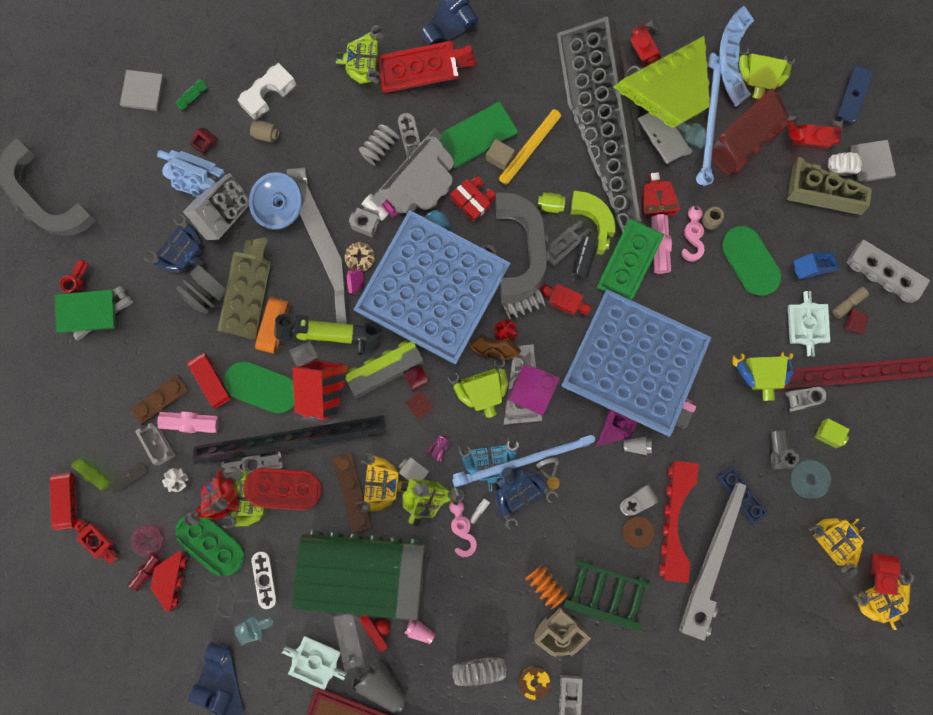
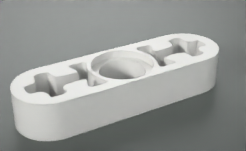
[252,552,277,609]

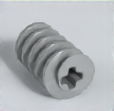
[359,124,400,166]
[503,289,545,321]

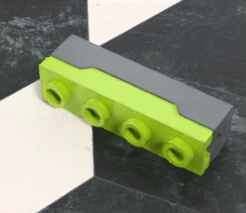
[346,340,424,398]

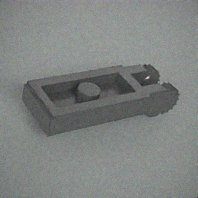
[546,219,592,266]

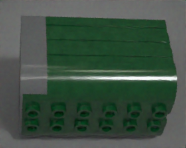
[292,530,427,620]

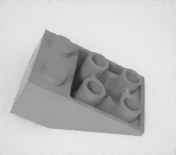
[183,173,249,240]

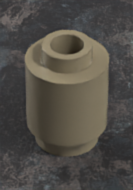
[250,121,279,143]
[702,206,724,230]

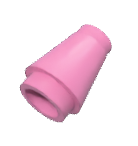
[404,620,435,644]

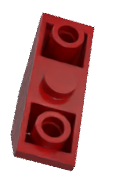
[150,551,188,612]

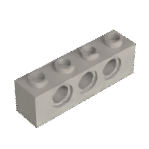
[846,240,930,303]

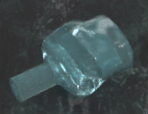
[677,123,707,150]
[234,617,273,646]

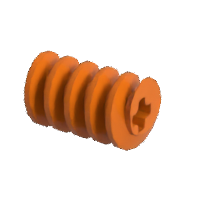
[525,565,568,609]

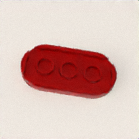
[243,468,322,510]

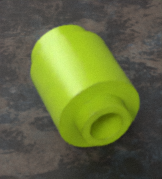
[537,192,565,213]

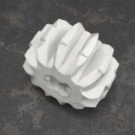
[828,152,862,176]

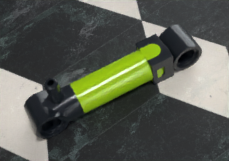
[274,314,382,356]

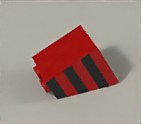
[292,360,348,420]

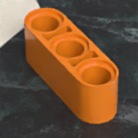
[255,297,290,354]

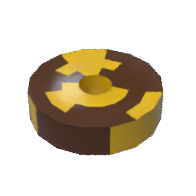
[518,666,550,700]

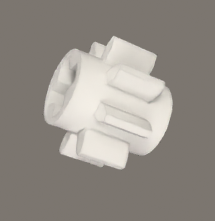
[162,468,188,492]

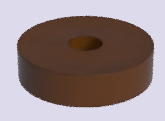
[622,516,654,548]

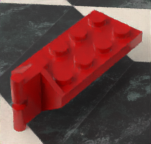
[377,40,477,93]

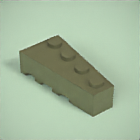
[787,157,872,215]

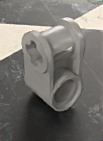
[785,387,826,412]
[620,484,659,516]

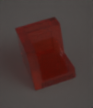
[405,391,433,420]

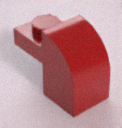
[871,554,901,596]

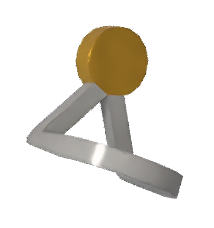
[535,458,560,490]

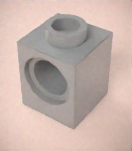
[349,208,380,237]
[399,457,430,480]

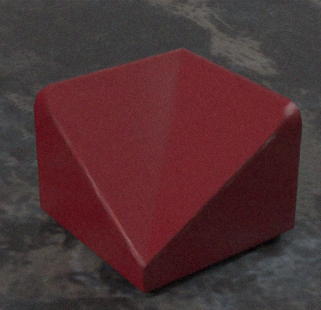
[403,366,429,392]

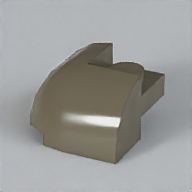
[534,607,591,657]

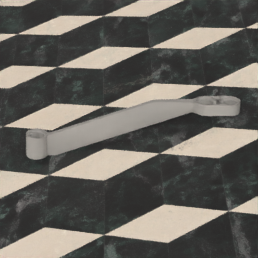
[287,167,348,324]

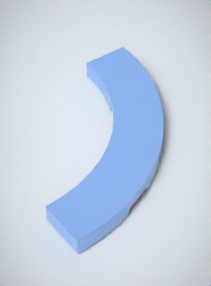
[720,6,755,106]

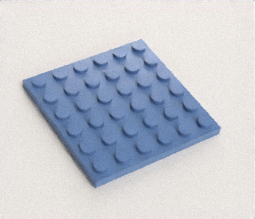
[353,210,511,365]
[562,290,712,437]

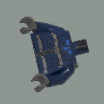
[144,213,206,273]
[495,467,558,530]

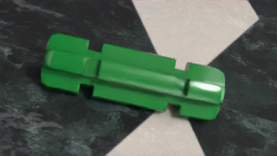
[175,79,207,110]

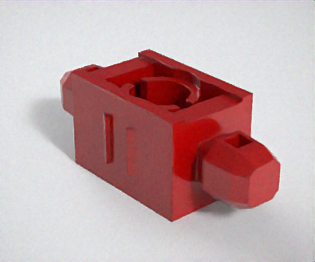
[540,284,592,315]
[74,519,118,563]

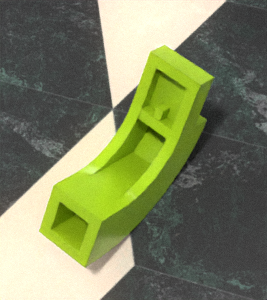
[570,191,615,255]

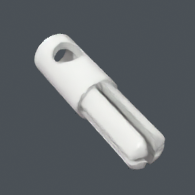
[469,499,490,524]

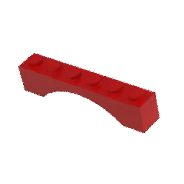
[659,461,699,583]

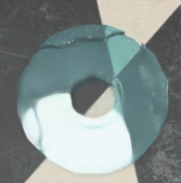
[790,460,831,499]

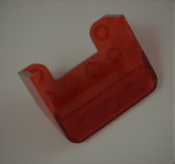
[711,88,789,176]

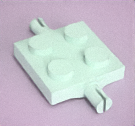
[788,291,830,357]
[282,636,347,690]

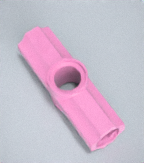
[651,214,672,274]
[157,412,219,433]

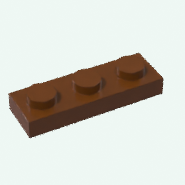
[130,375,189,425]

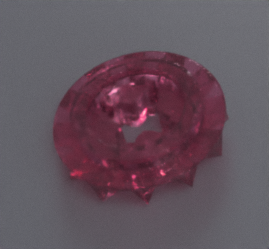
[131,525,163,557]

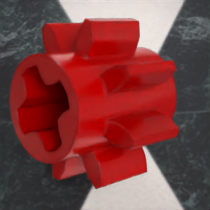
[494,319,518,341]

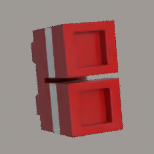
[450,176,496,223]

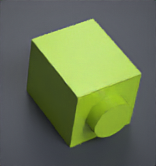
[815,419,850,448]

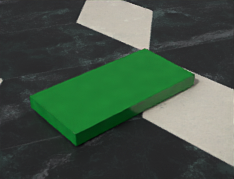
[439,101,518,169]
[597,218,665,301]

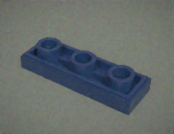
[837,65,873,123]
[716,466,769,525]

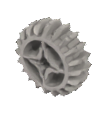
[452,657,507,686]

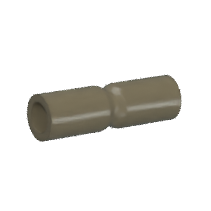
[832,287,869,319]

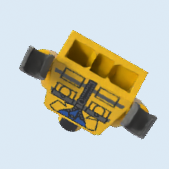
[356,452,409,514]
[809,518,865,578]
[853,570,914,630]

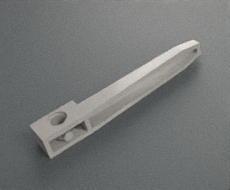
[679,482,746,641]

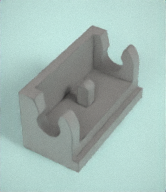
[135,423,176,466]

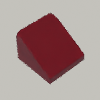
[189,128,217,155]
[845,309,869,334]

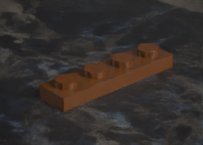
[332,453,373,533]

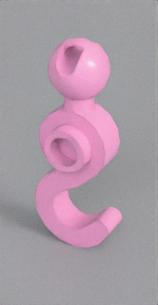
[681,206,705,262]
[449,500,477,557]

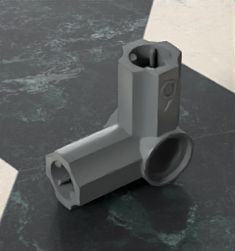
[771,430,799,470]

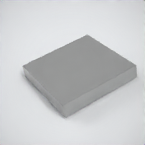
[120,70,164,111]
[849,140,896,183]

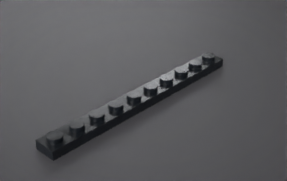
[192,415,386,465]

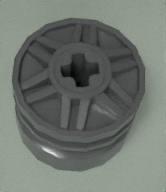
[176,265,226,315]

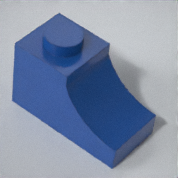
[793,252,839,279]

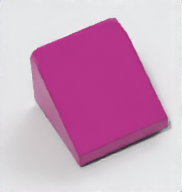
[347,269,364,293]

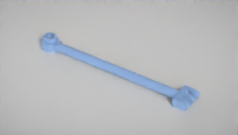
[696,53,721,186]
[452,435,595,487]

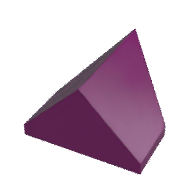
[596,409,637,446]

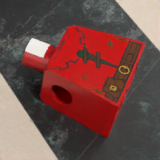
[641,173,680,219]

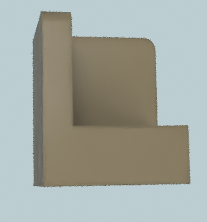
[486,139,515,171]

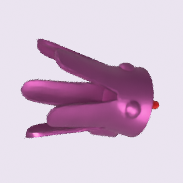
[424,434,451,463]

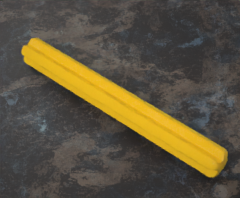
[499,109,561,185]

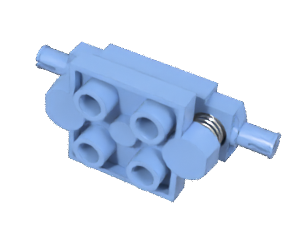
[157,150,236,197]

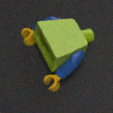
[732,352,794,401]

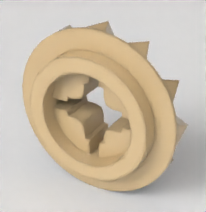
[344,242,375,271]

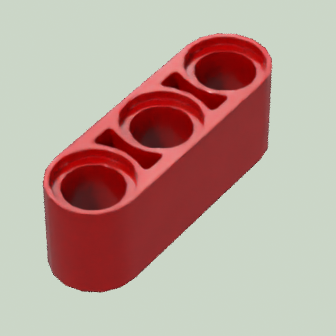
[187,352,231,409]
[50,472,77,530]

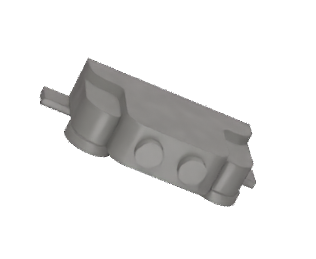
[371,128,453,213]

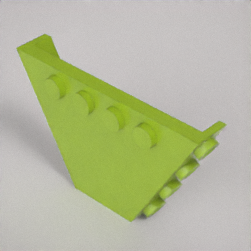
[614,36,710,128]

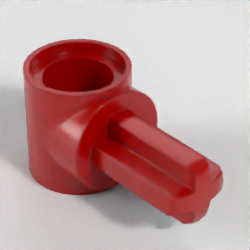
[59,260,89,294]

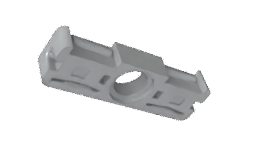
[221,452,284,478]

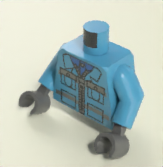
[458,438,519,492]

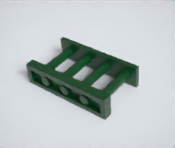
[562,558,654,632]

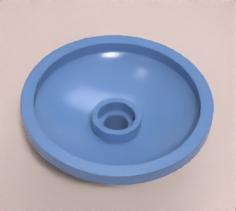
[249,172,303,229]

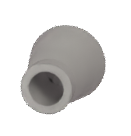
[624,436,652,455]

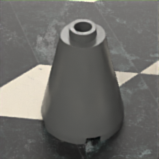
[351,657,406,713]

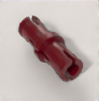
[128,553,162,591]

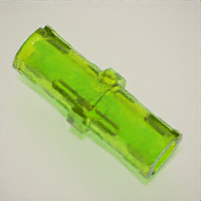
[71,458,110,491]

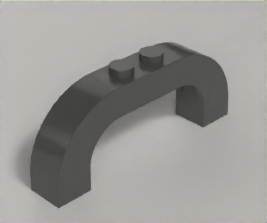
[0,138,96,236]
[495,193,549,304]

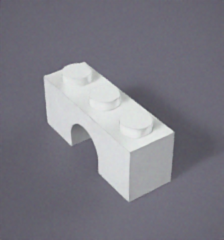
[237,63,296,121]

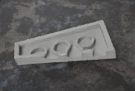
[504,344,542,425]

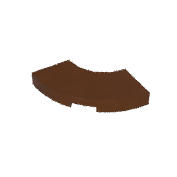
[469,334,521,360]

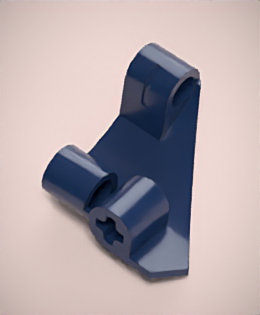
[421,0,478,45]
[188,642,244,715]

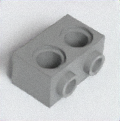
[559,675,583,715]

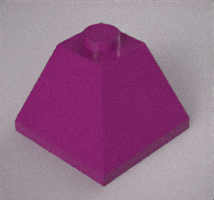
[508,365,560,416]

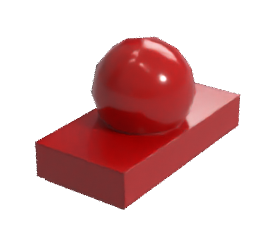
[359,615,391,652]

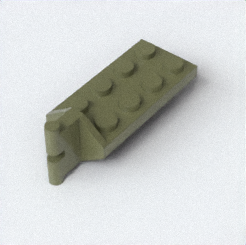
[218,237,271,339]

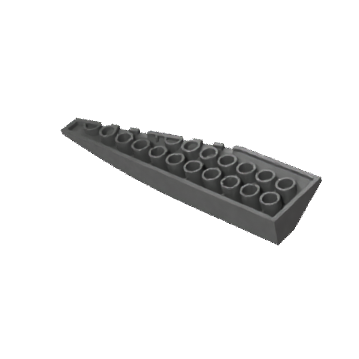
[557,16,644,233]

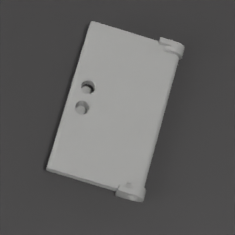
[638,113,693,164]

